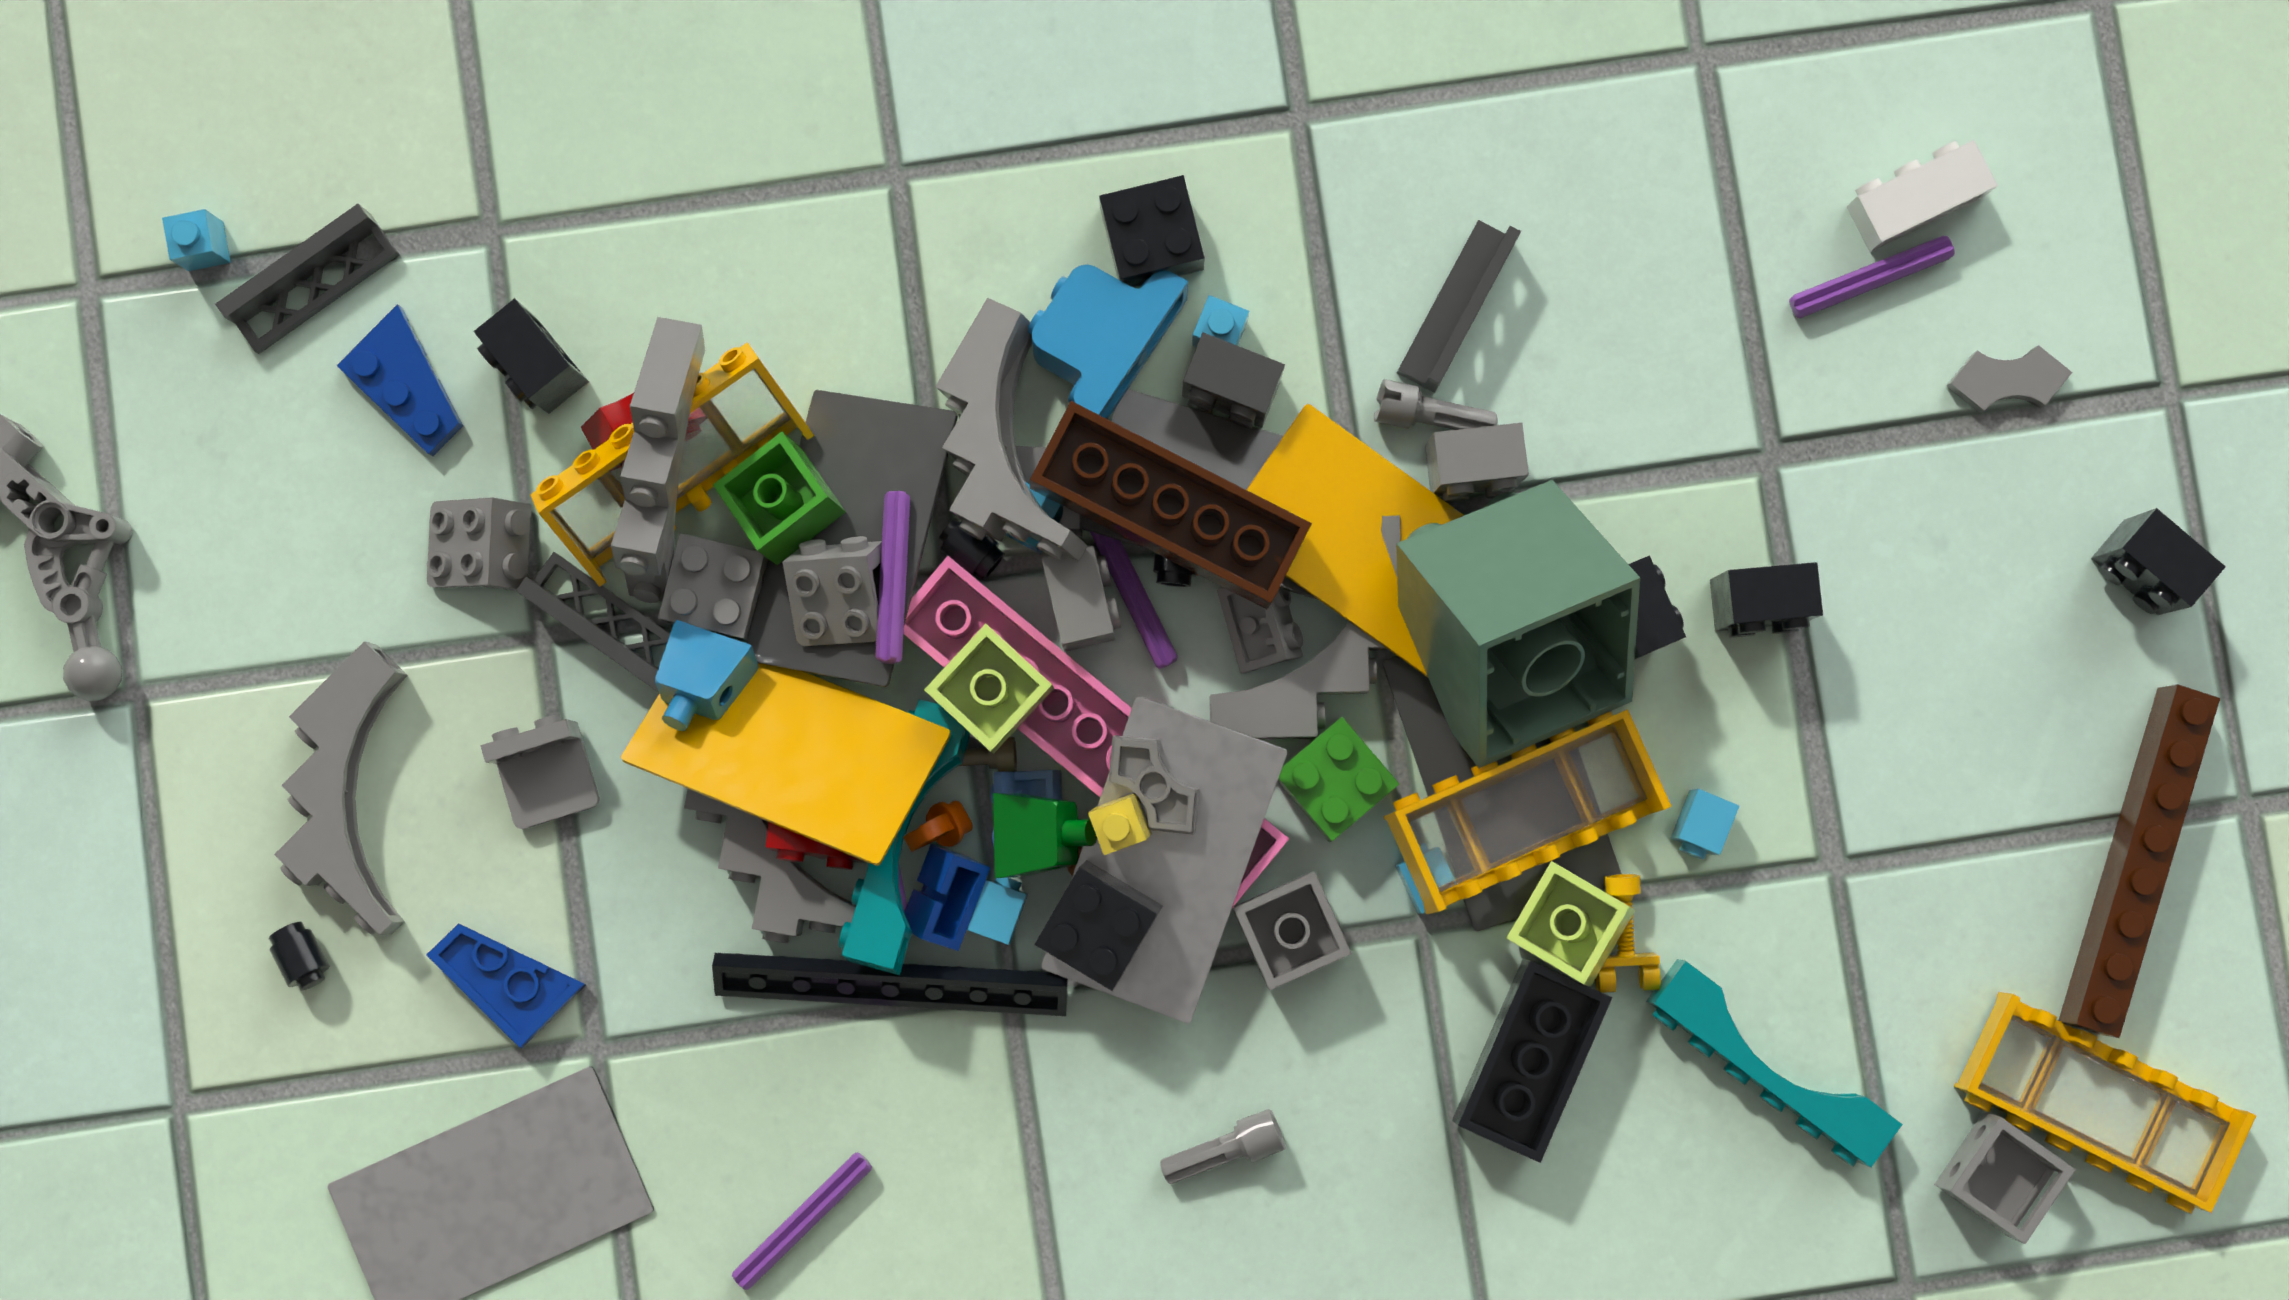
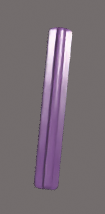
[1789,236,1955,318]
[875,491,910,664]
[1090,532,1177,669]
[732,1152,872,1290]

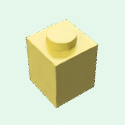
[1088,793,1152,855]

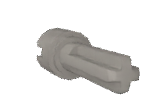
[1374,379,1498,430]
[1160,1109,1286,1184]

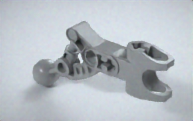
[0,414,132,701]

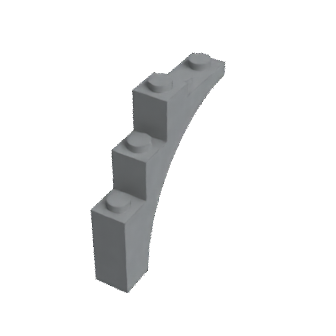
[935,298,1087,561]
[611,317,705,603]
[1209,515,1401,740]
[274,641,407,935]
[684,789,856,943]

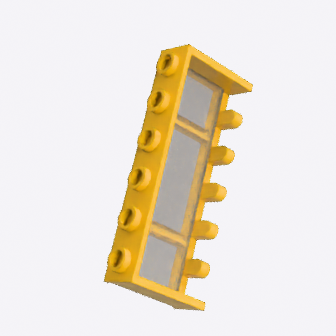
[530,342,815,587]
[1383,709,1672,915]
[1954,992,2256,1214]

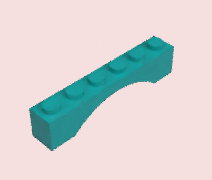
[839,699,971,975]
[1646,959,1903,1167]

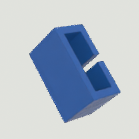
[904,844,990,951]

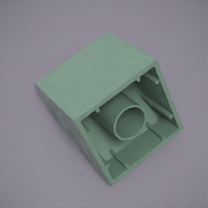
[1396,480,1640,768]

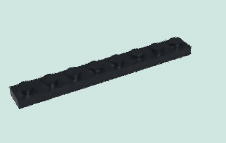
[712,953,1068,1016]

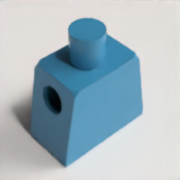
[655,620,759,731]

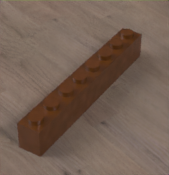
[2058,684,2220,1038]

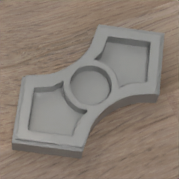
[1946,345,2073,413]
[1109,735,1199,835]

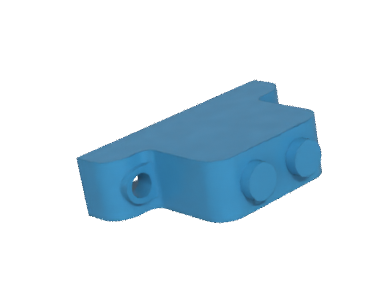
[1028,265,1188,419]

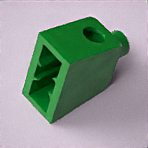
[993,793,1097,878]

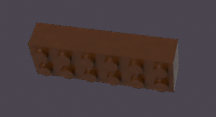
[1030,401,1312,609]

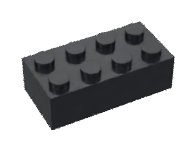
[1452,959,1613,1163]

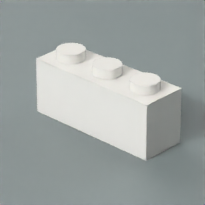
[1847,140,1998,252]

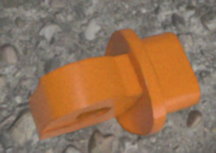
[903,800,973,852]

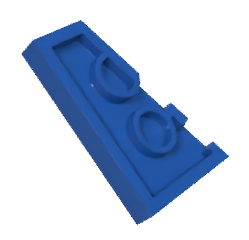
[337,304,463,456]
[426,923,586,1049]

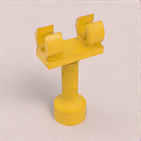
[1595,874,1661,993]

